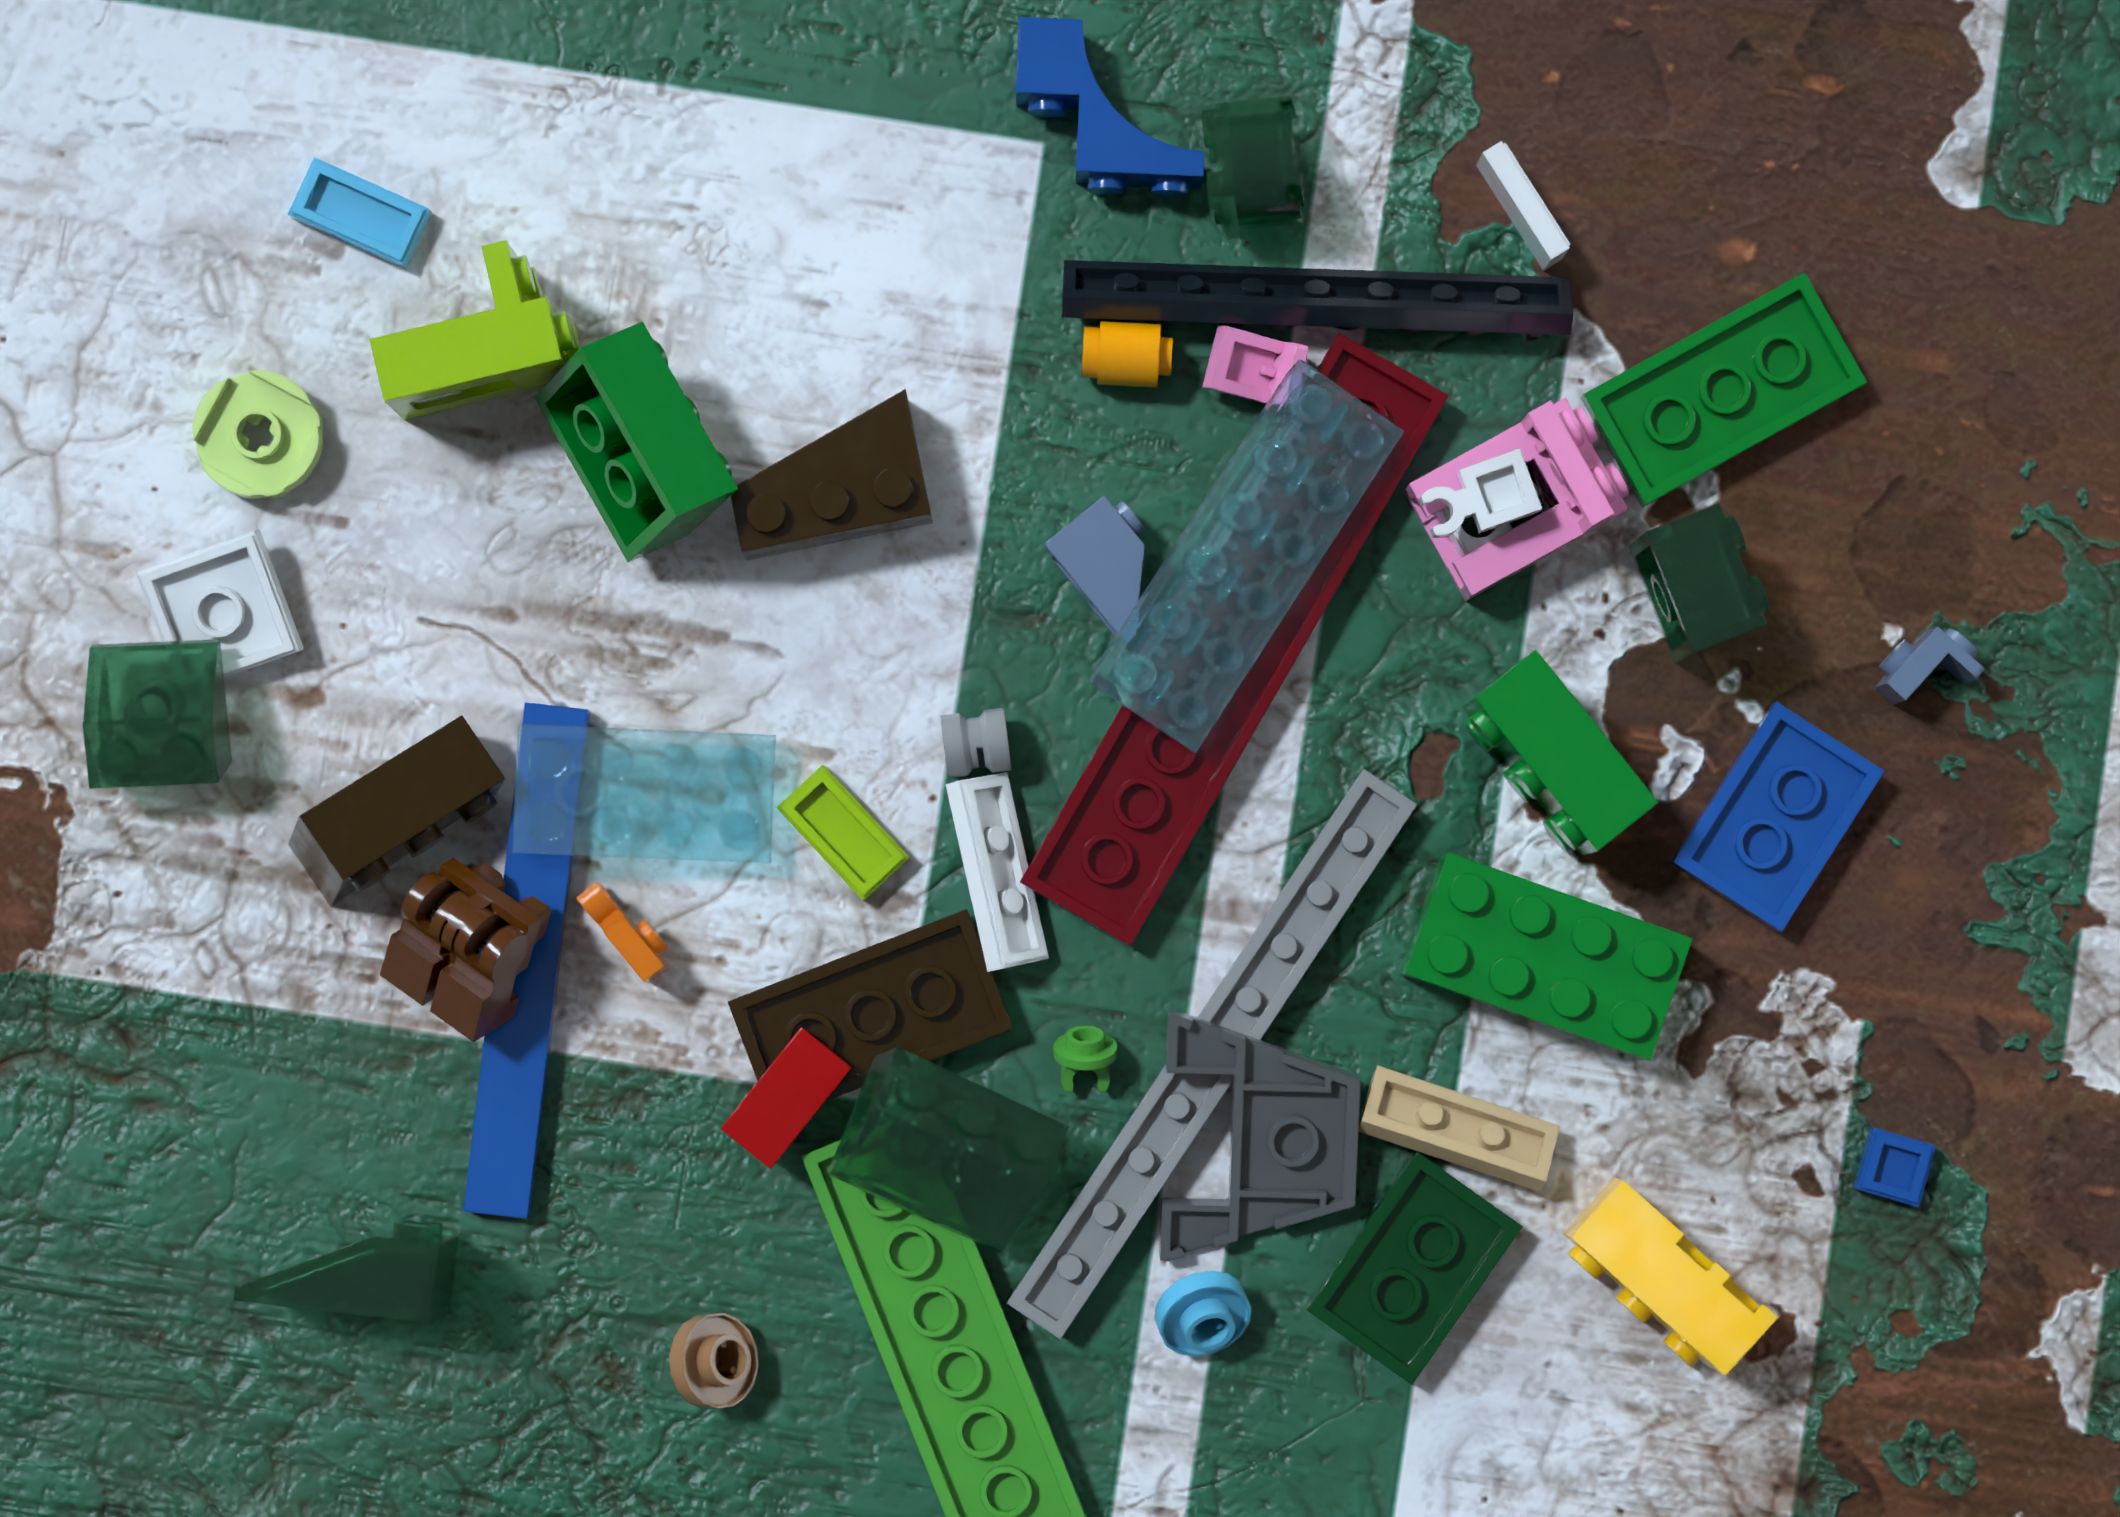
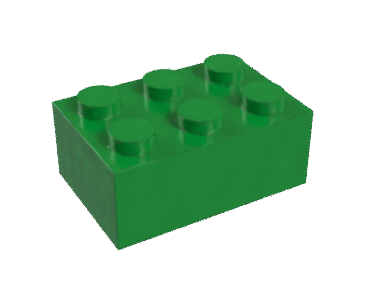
[534,322,738,563]
[1462,649,1659,856]

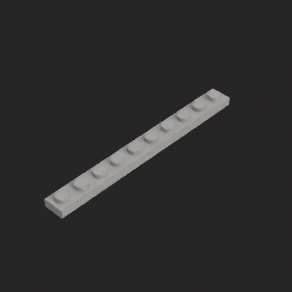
[1007,769,1417,1339]

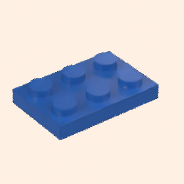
[1670,702,1884,933]

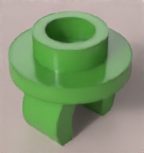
[1053,1026,1117,1092]

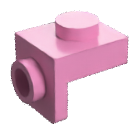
[1202,325,1310,408]

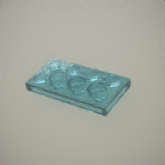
[512,724,776,863]

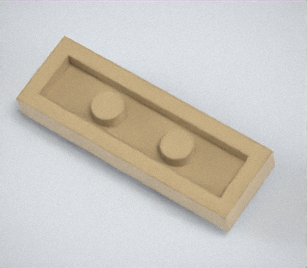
[1358,1065,1560,1192]

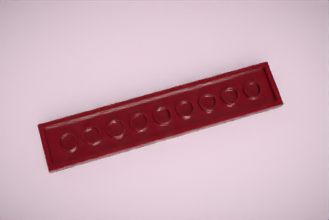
[1020,332,1449,946]

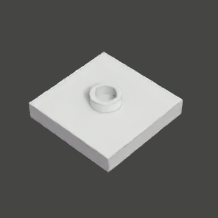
[136,529,304,693]

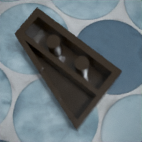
[730,389,933,560]
[288,715,505,907]

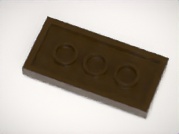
[728,909,1013,1101]

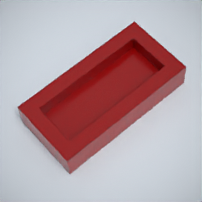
[720,1027,853,1169]

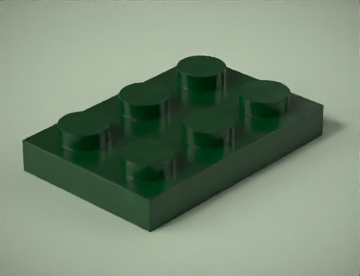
[1305,1151,1523,1385]

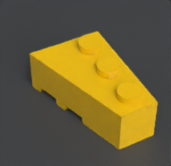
[1563,1177,1778,1376]

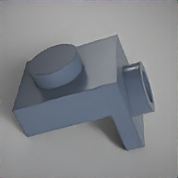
[1874,626,1985,705]

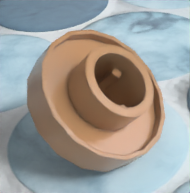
[669,1313,759,1409]

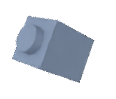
[1044,496,1146,648]

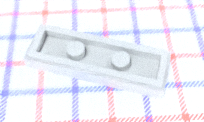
[945,772,1049,972]

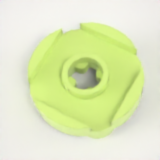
[192,370,324,499]

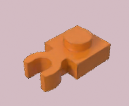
[576,882,670,983]

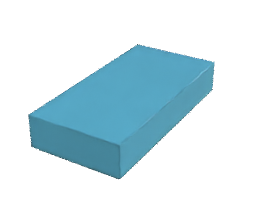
[288,157,432,269]

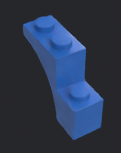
[1016,17,1204,198]

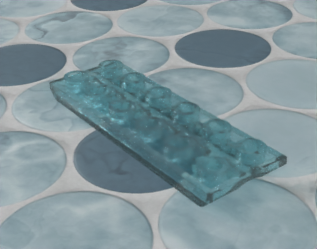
[1089,360,1404,753]

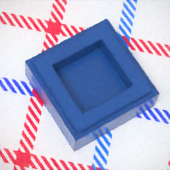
[1853,1127,1936,1207]

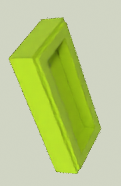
[776,765,910,901]

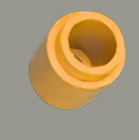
[1081,321,1173,388]

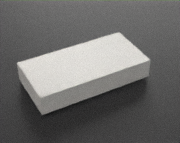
[1476,141,1570,271]

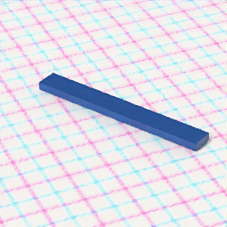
[463,702,591,1219]

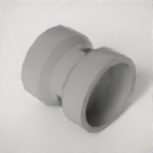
[940,708,1012,778]

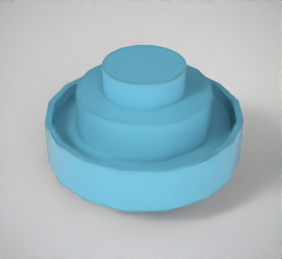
[1154,1271,1251,1356]

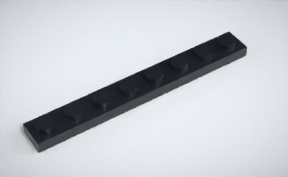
[1062,260,1574,337]

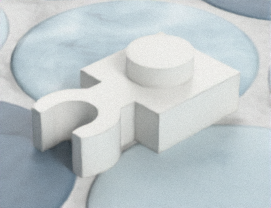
[1419,448,1542,538]

